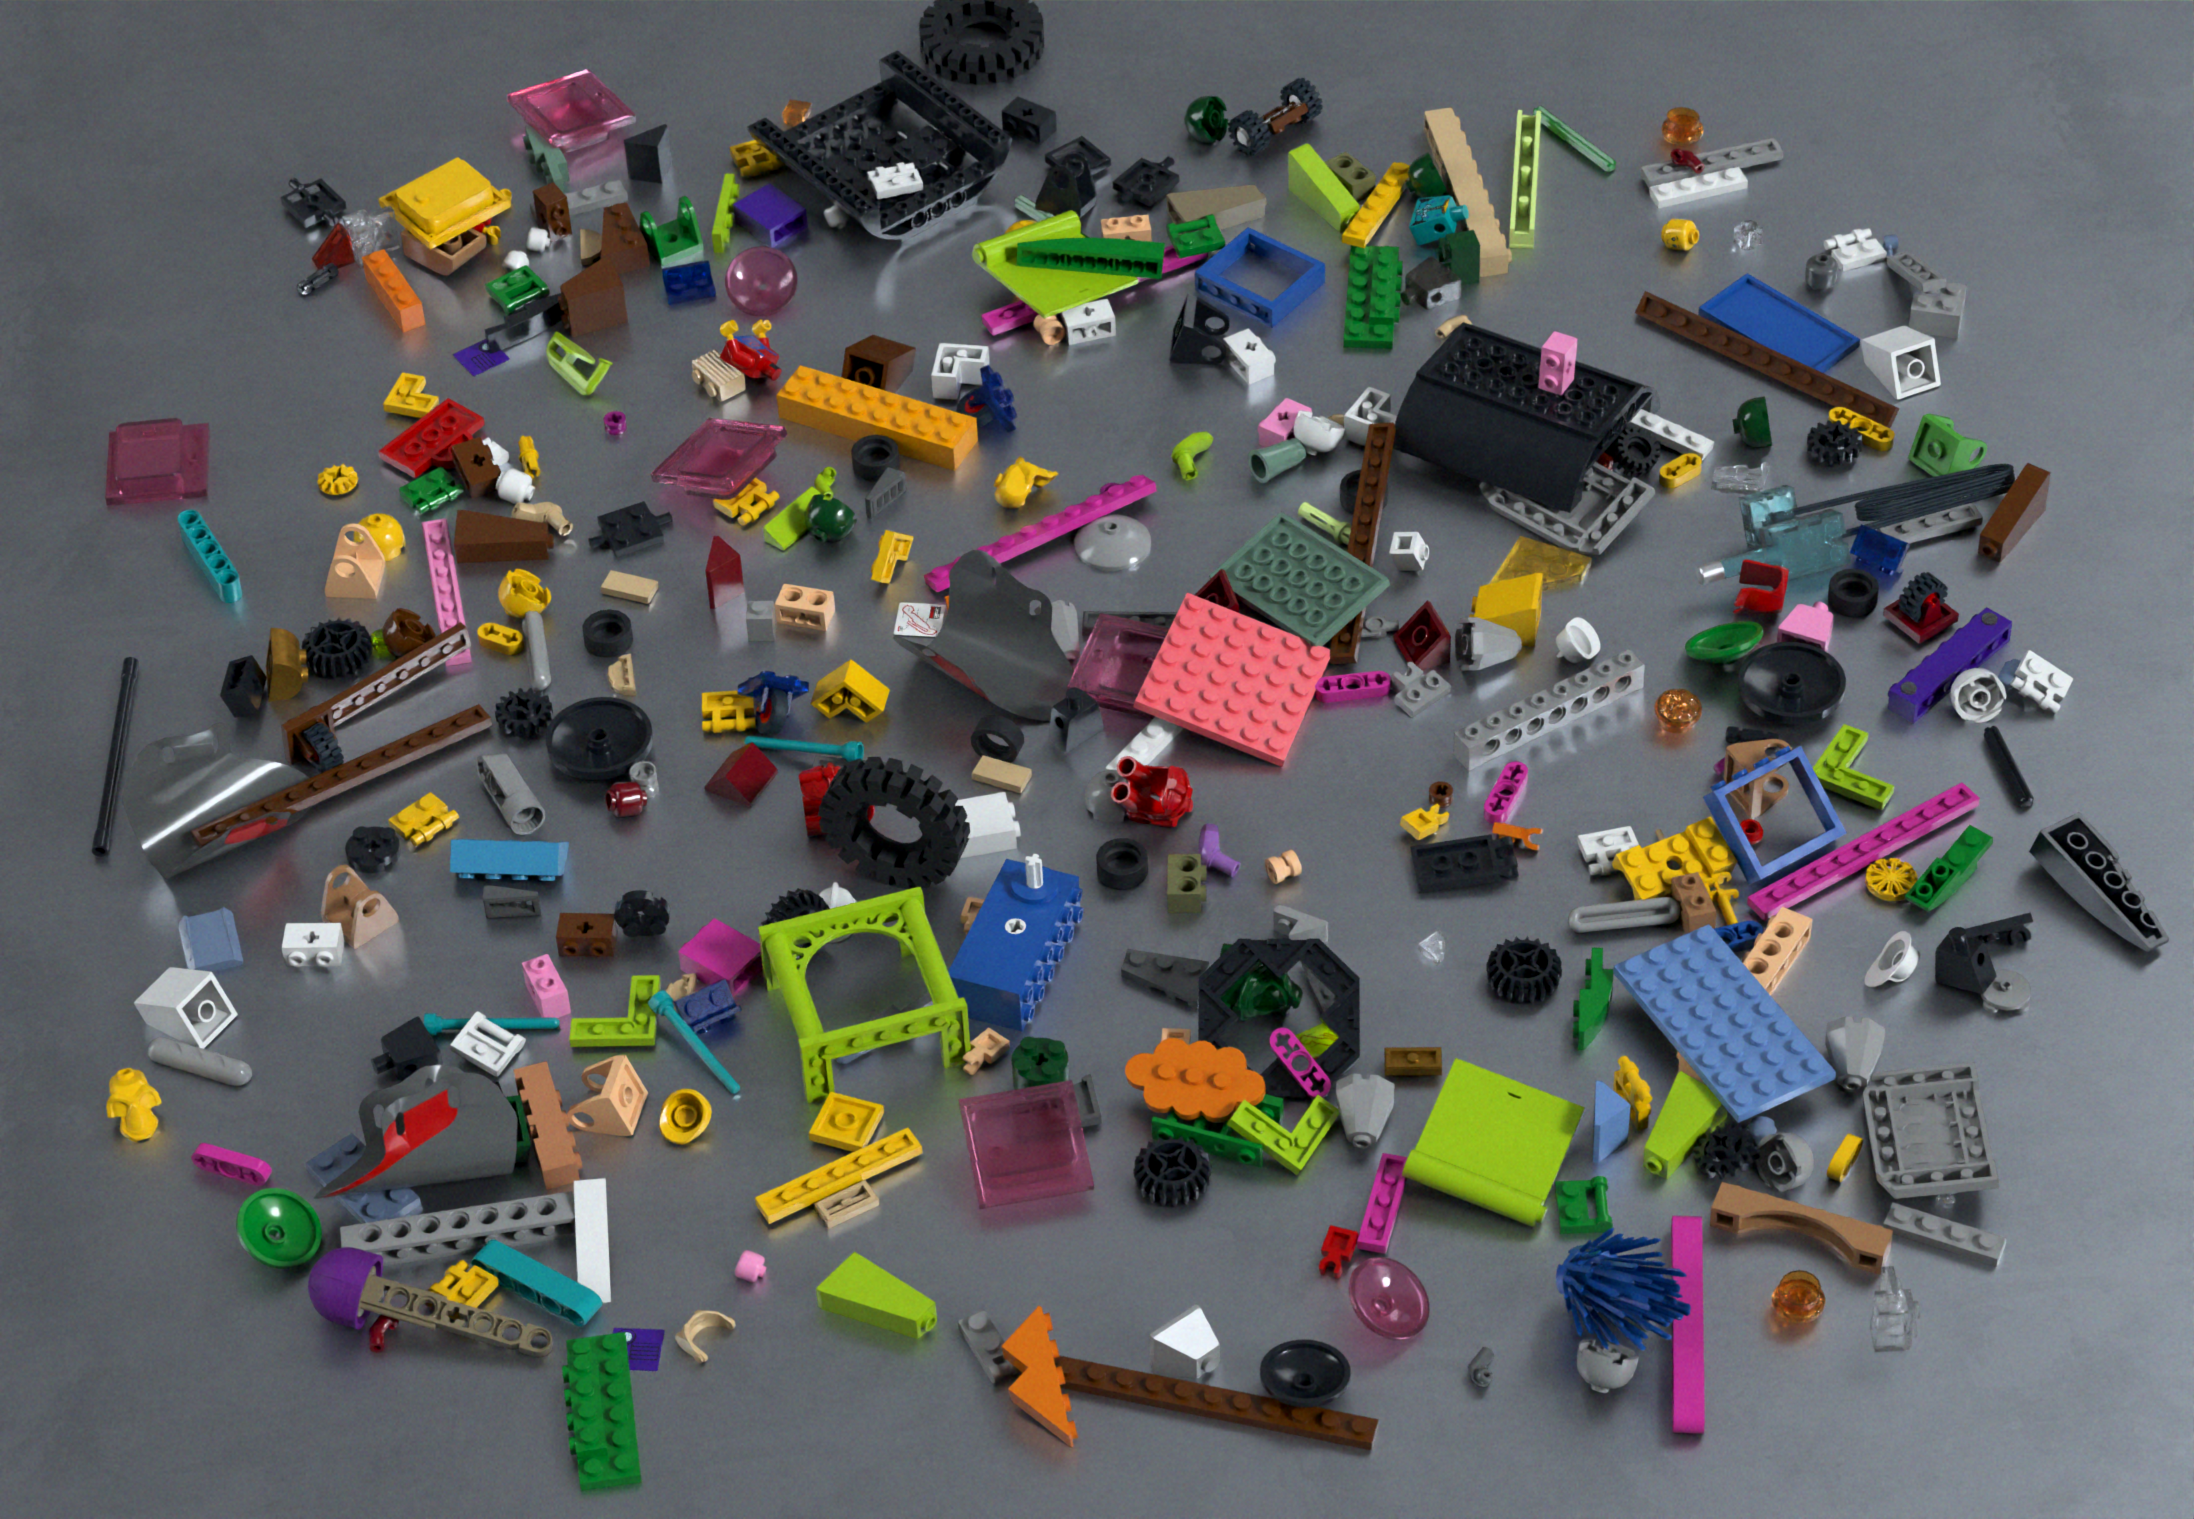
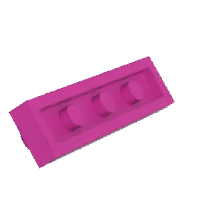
[1357,1153,1408,1254]

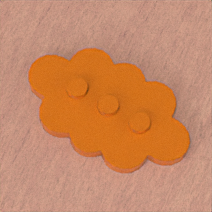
[1125,1038,1266,1123]

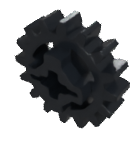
[1807,420,1863,465]
[495,688,553,737]
[1693,1123,1757,1179]

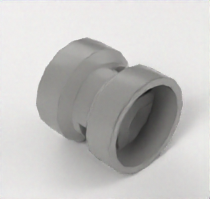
[630,761,659,799]

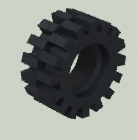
[1611,427,1661,477]

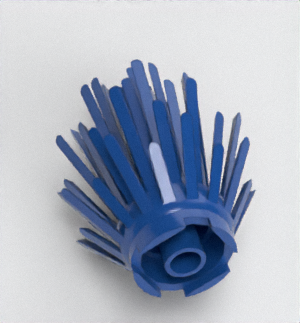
[1556,1228,1691,1350]

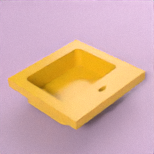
[378,157,511,250]

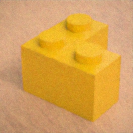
[810,659,890,723]

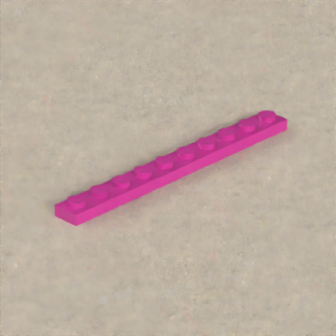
[981,245,1208,336]
[924,474,1157,593]
[1747,782,1980,921]

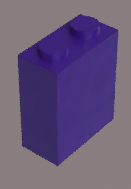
[733,183,808,249]

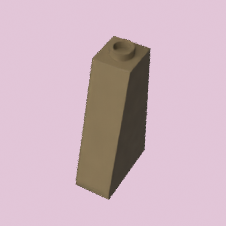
[1166,184,1267,234]

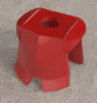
[1733,559,1789,614]

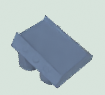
[178,906,244,972]

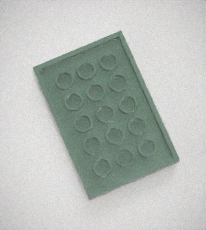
[1209,511,1390,647]

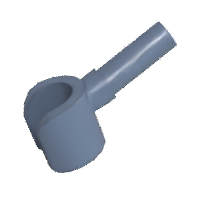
[1882,234,1899,256]

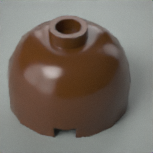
[382,608,436,657]

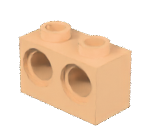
[774,584,835,631]

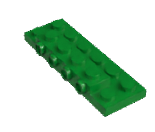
[1343,245,1403,349]
[562,1332,642,1491]

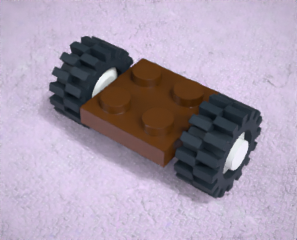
[1228,78,1323,157]

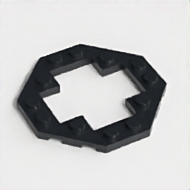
[1198,939,1360,1098]

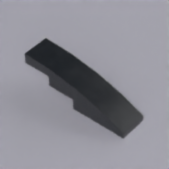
[485,293,564,354]

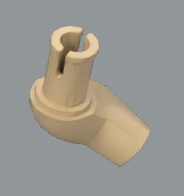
[512,502,573,536]

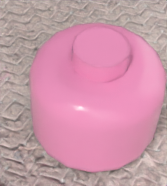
[735,1250,767,1283]

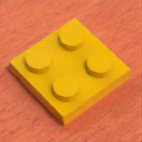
[809,1091,884,1152]

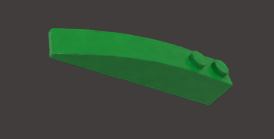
[1016,238,1165,279]

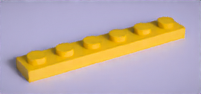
[1342,162,1410,248]
[755,1127,922,1224]

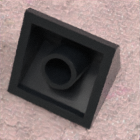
[624,124,672,184]

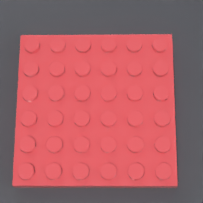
[1133,593,1330,767]

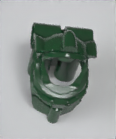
[1220,943,1303,1021]

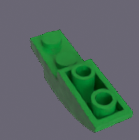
[1905,825,1993,912]
[1573,947,1614,1050]

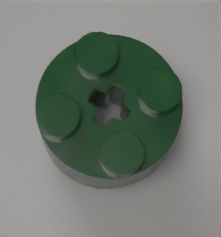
[1011,1036,1070,1101]

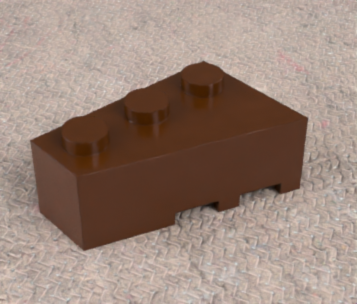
[601,202,650,275]

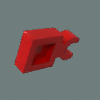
[1319,1225,1359,1279]

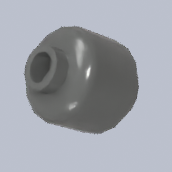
[1805,253,1838,291]

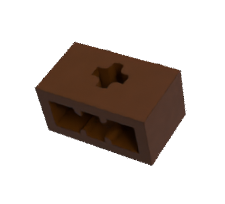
[533,182,572,243]
[452,437,501,499]
[556,913,618,957]

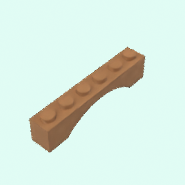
[1710,1182,1893,1275]

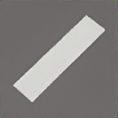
[574,1178,611,1303]

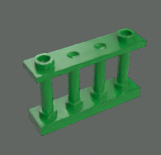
[1152,1094,1284,1168]

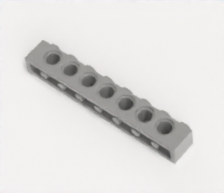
[1453,649,1645,771]
[340,1191,576,1267]

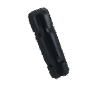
[297,263,339,296]
[1725,726,1779,749]

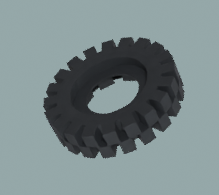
[919,0,1044,85]
[818,757,970,889]

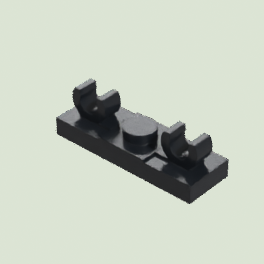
[1965,912,2033,946]

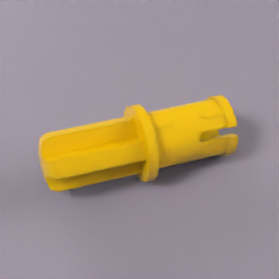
[518,435,540,479]

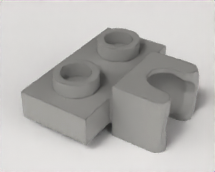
[1390,662,1451,718]

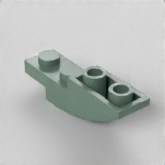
[523,125,570,194]

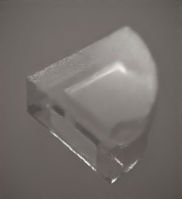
[1418,930,1446,965]

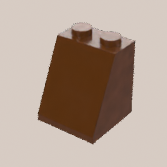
[558,256,628,337]
[841,335,916,393]

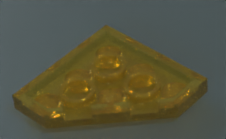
[1490,536,1592,591]

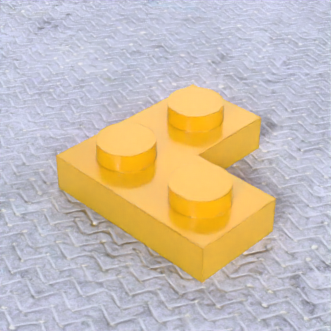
[383,372,439,418]
[871,530,914,584]

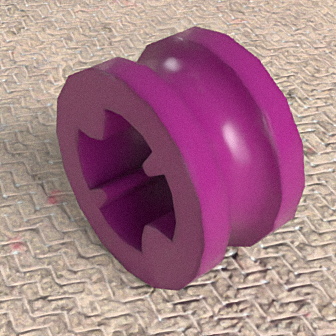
[603,411,627,435]

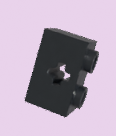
[1001,96,1057,145]
[220,655,267,718]

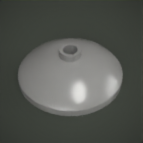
[1074,514,1151,571]

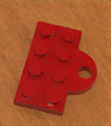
[378,398,485,478]

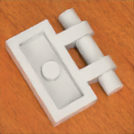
[867,162,923,199]
[1824,228,1887,272]
[2010,650,2074,714]
[1578,826,1639,876]

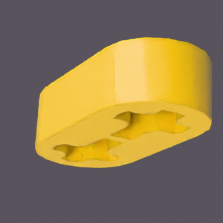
[1659,453,1702,488]
[477,623,524,655]
[1827,1133,1863,1182]

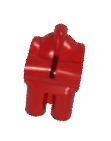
[1111,756,1193,827]
[799,762,875,837]

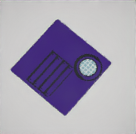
[453,339,510,376]
[613,1328,665,1372]

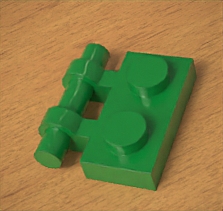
[399,467,464,514]

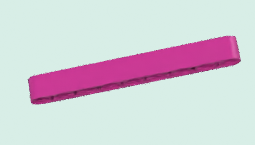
[1671,1215,1705,1434]

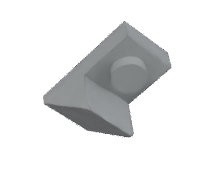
[1273,904,1328,944]

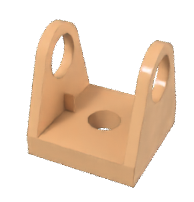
[324,524,386,599]
[567,1055,648,1136]

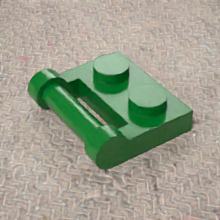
[1166,214,1225,259]
[485,265,550,315]
[1555,1176,1613,1234]

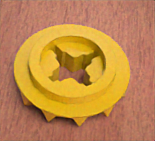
[317,464,358,495]

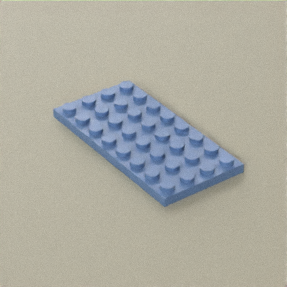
[1613,924,1836,1123]

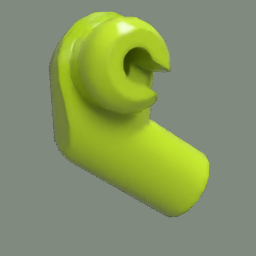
[814,467,836,501]

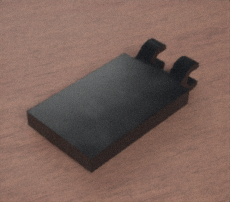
[1410,834,1519,894]

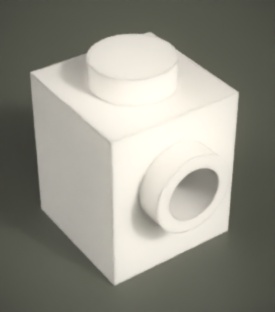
[1389,532,1429,571]

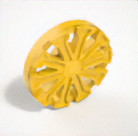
[1865,858,1918,901]

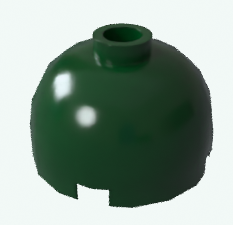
[1184,96,1228,143]
[1406,153,1449,199]
[1732,396,1772,447]
[805,494,857,543]

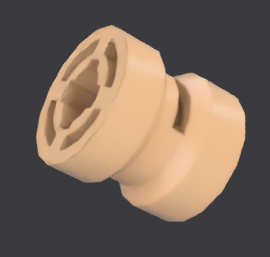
[1034,314,1066,345]
[1265,849,1302,884]

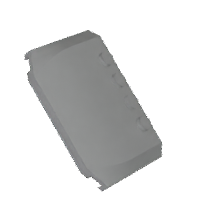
[1480,462,1655,555]
[1863,1062,1999,1199]

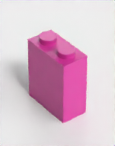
[678,918,763,999]

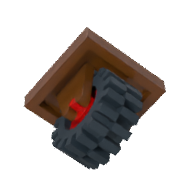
[281,701,344,773]

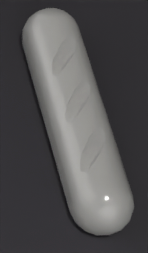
[522,611,551,691]
[1568,897,1681,933]
[147,1037,252,1086]

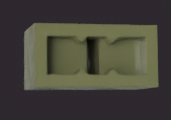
[1324,151,1376,202]
[1167,854,1207,913]

